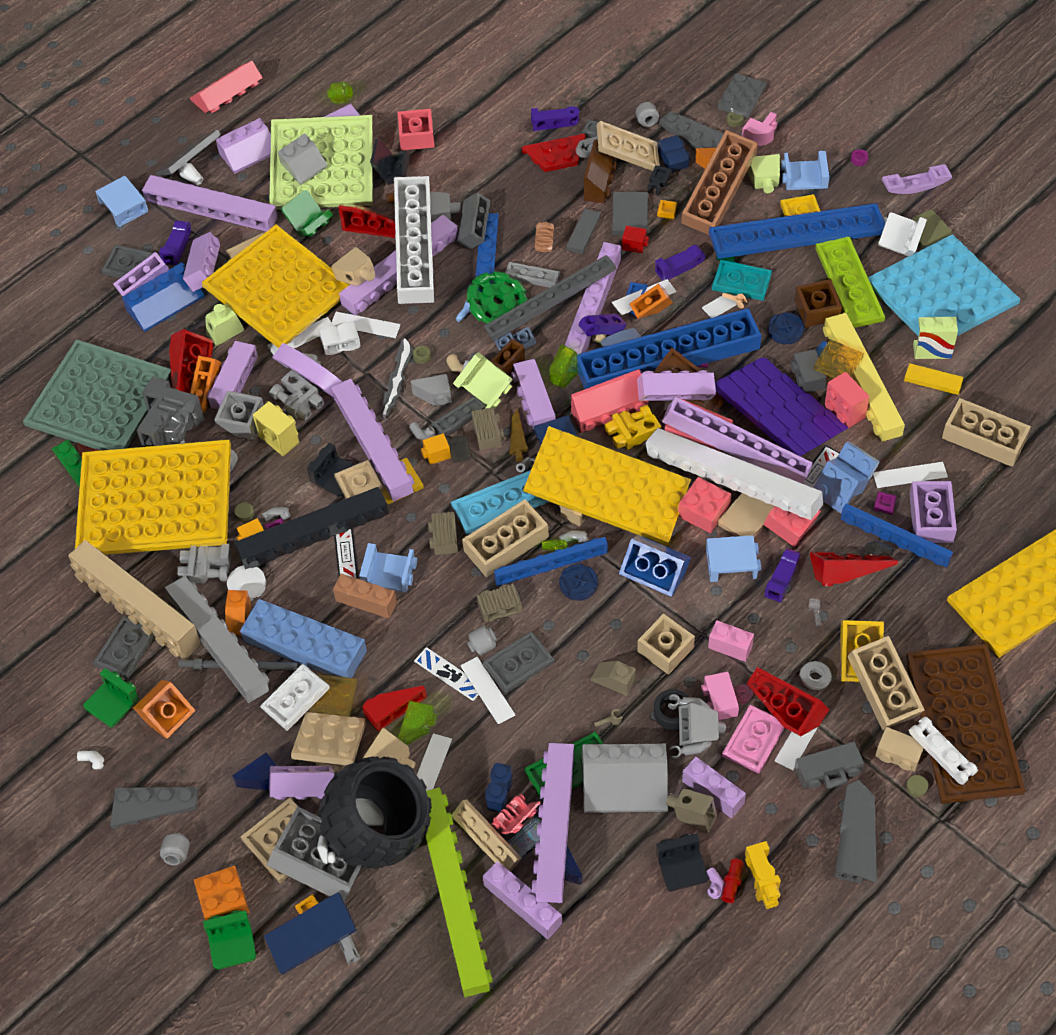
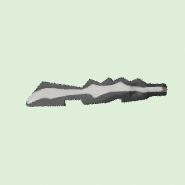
[381,338,414,419]

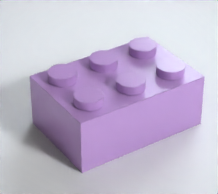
[909,481,957,543]

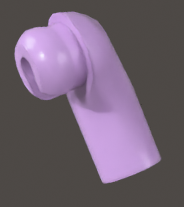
[706,867,725,899]

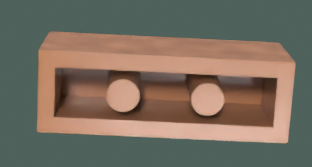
[333,573,397,619]

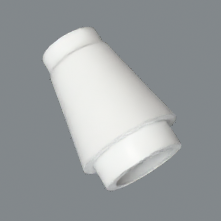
[178,162,203,186]

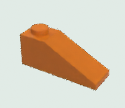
[190,356,222,413]

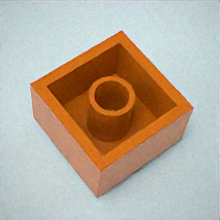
[194,866,250,920]

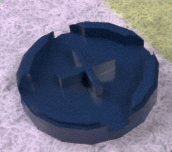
[768,312,804,345]
[559,564,598,601]

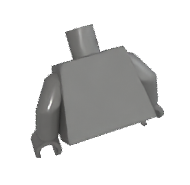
[668,694,726,759]

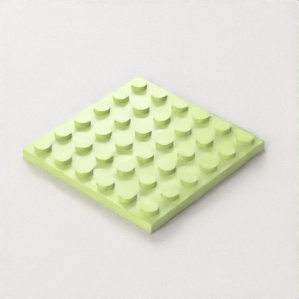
[269,115,373,210]

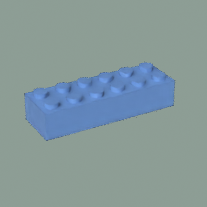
[240,599,367,683]

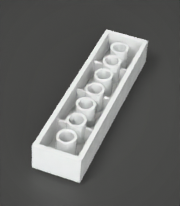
[394,176,434,304]

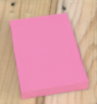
[722,705,785,774]

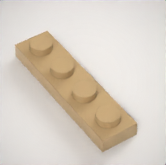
[451,800,521,872]

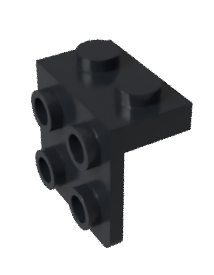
[370,138,410,185]
[307,442,355,497]
[656,833,708,892]

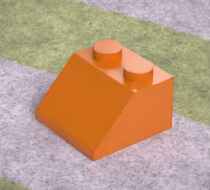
[133,680,196,739]

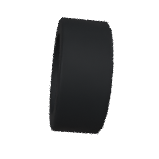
[654,689,690,730]

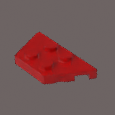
[522,133,585,172]

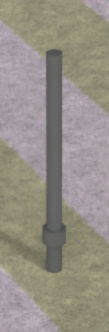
[178,658,298,670]

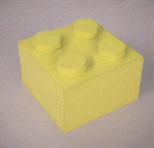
[253,402,299,456]

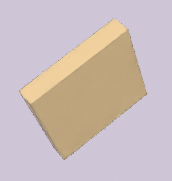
[334,460,384,499]

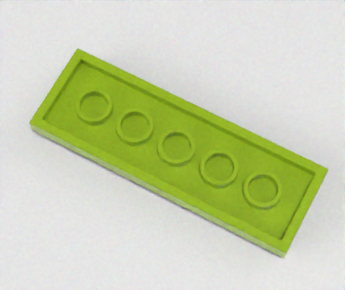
[815,236,885,328]

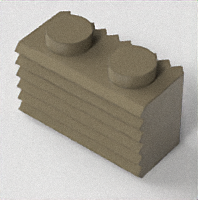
[472,407,504,450]
[428,512,458,555]
[477,584,522,623]

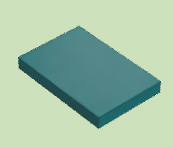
[712,260,772,301]

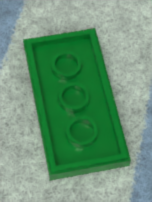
[524,731,603,802]

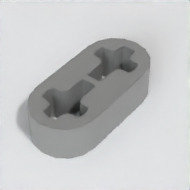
[576,136,598,158]

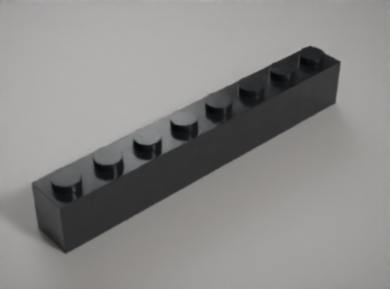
[235,487,389,570]

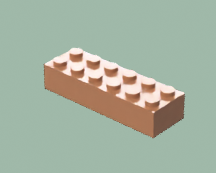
[681,130,758,235]

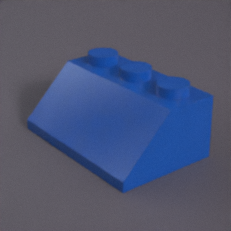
[619,535,691,597]

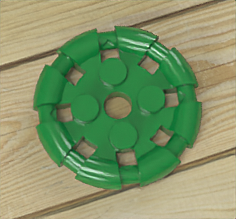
[467,271,529,324]

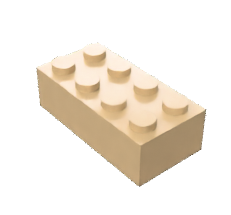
[942,398,1031,467]
[462,499,549,578]
[848,636,924,730]

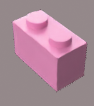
[708,620,754,662]
[701,672,739,720]

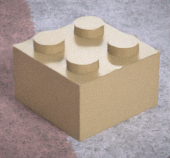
[638,614,695,675]

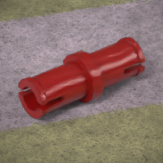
[721,859,744,903]

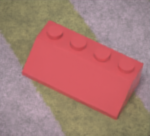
[190,61,262,113]
[571,369,648,433]

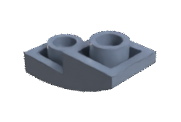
[495,327,537,351]
[601,328,642,347]

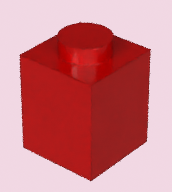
[622,226,649,254]

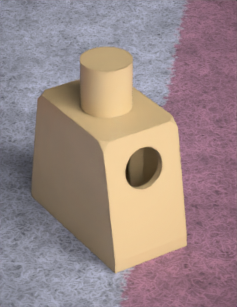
[331,247,375,286]
[363,728,415,769]

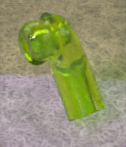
[542,539,568,551]

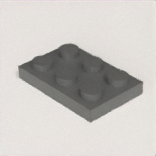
[718,74,766,118]

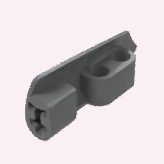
[835,780,877,883]

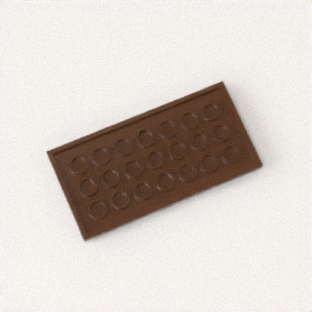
[906,644,1025,804]

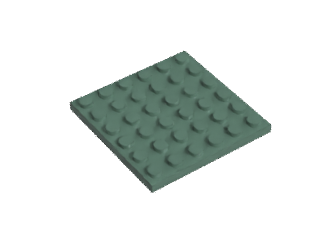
[23,339,171,451]

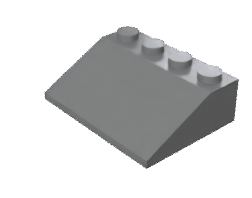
[581,744,668,813]
[267,806,362,901]

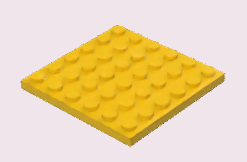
[202,225,351,348]

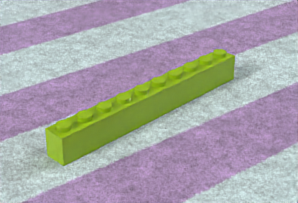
[425,787,493,997]

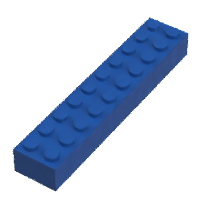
[576,308,761,389]

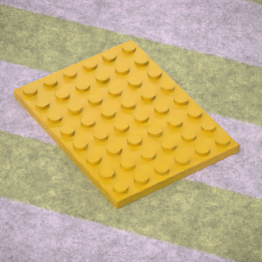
[75,440,231,555]

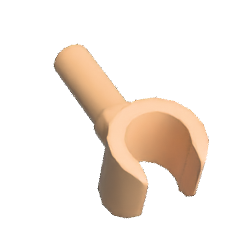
[722,293,747,308]

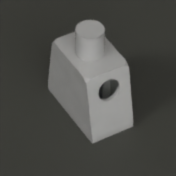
[430,192,461,223]

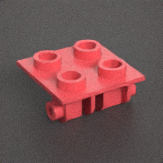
[492,794,540,834]

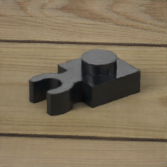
[647,165,672,196]

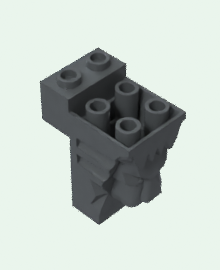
[137,377,205,447]

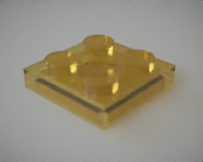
[814,339,864,378]
[309,674,358,717]

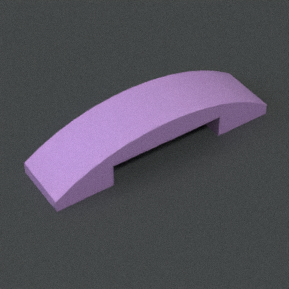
[882,164,952,194]
[272,343,342,398]

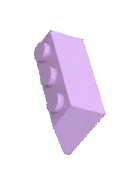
[216,118,271,174]

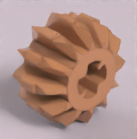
[535,222,554,252]

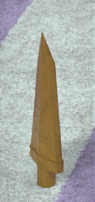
[510,408,528,462]

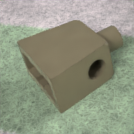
[666,789,717,833]

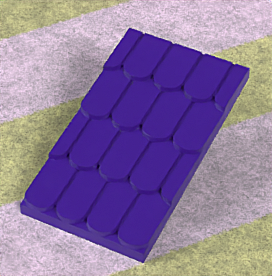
[715,357,848,457]

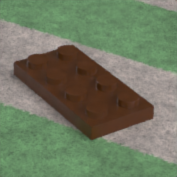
[654,348,726,413]

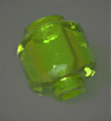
[327,81,353,104]

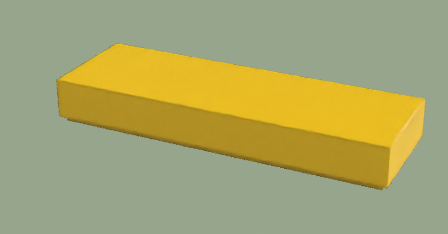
[904,363,964,395]

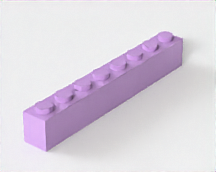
[142,175,278,232]
[339,215,458,315]
[563,242,621,367]
[331,379,414,501]
[662,397,813,483]
[532,743,574,903]

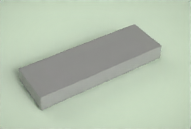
[505,262,560,288]

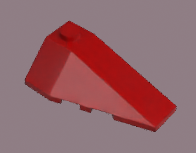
[338,204,396,238]
[169,329,213,393]
[810,552,898,586]
[747,667,829,737]

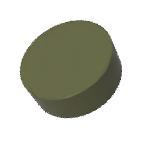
[726,112,743,127]
[413,346,431,364]
[234,502,254,522]
[906,775,928,797]

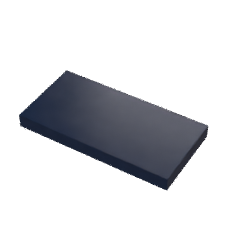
[264,892,358,975]

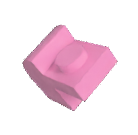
[742,112,777,146]

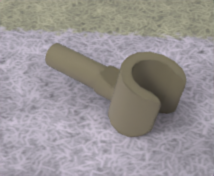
[594,709,623,727]

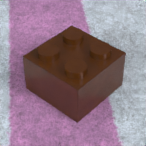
[794,279,842,328]

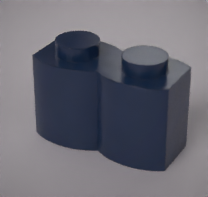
[658,135,691,172]
[485,763,513,813]

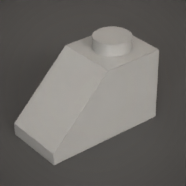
[411,374,452,405]

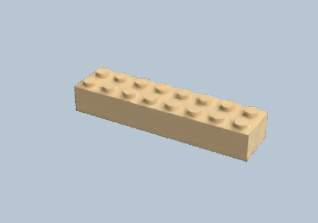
[68,540,202,659]

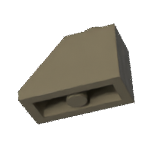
[591,661,636,696]

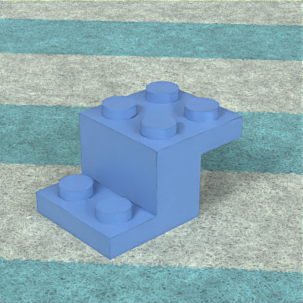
[813,441,880,513]

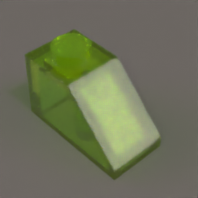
[549,344,578,389]
[399,701,437,745]

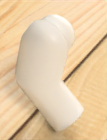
[77,751,104,769]
[317,836,336,864]

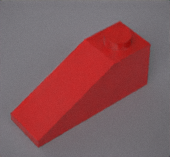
[362,686,427,732]

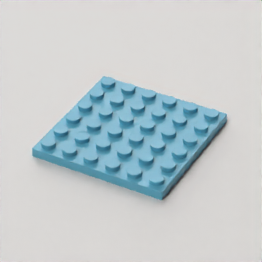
[868,234,1020,337]

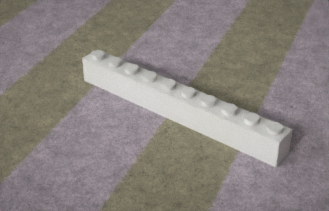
[646,428,823,520]

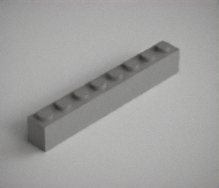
[165,576,269,703]

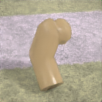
[446,354,464,373]

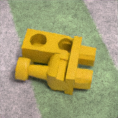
[605,404,662,450]
[745,841,781,909]

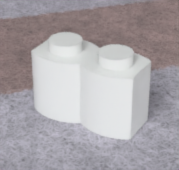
[319,322,360,355]

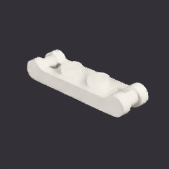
[909,717,978,785]

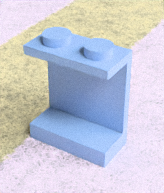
[781,151,829,190]
[95,176,148,227]
[706,535,761,582]
[359,543,417,592]

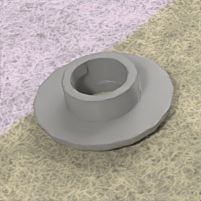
[799,661,832,690]

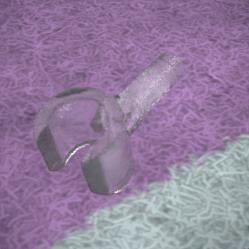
[808,598,821,626]

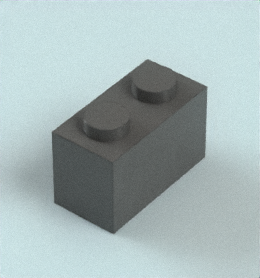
[791,349,826,393]

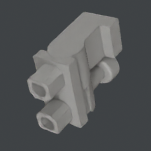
[269,370,324,421]
[177,544,232,585]

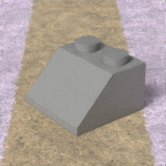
[278,133,328,185]
[215,391,264,440]

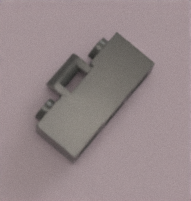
[457,192,490,249]
[794,741,864,789]

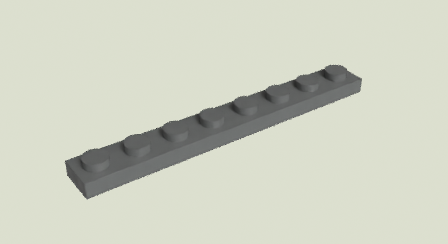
[484,255,617,341]

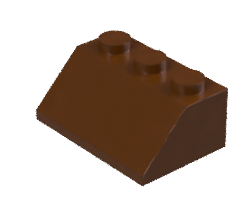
[584,139,617,204]

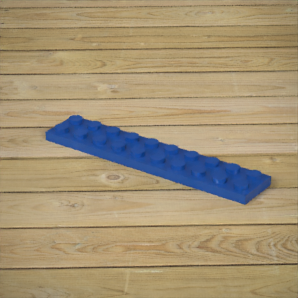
[708,203,885,259]

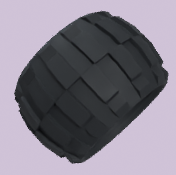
[318,756,432,869]

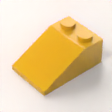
[840,620,884,682]

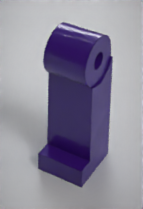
[531,106,579,131]
[159,220,191,266]
[655,245,706,281]
[578,314,627,337]
[764,548,801,603]

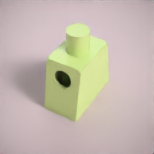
[747,154,780,193]
[205,304,244,347]

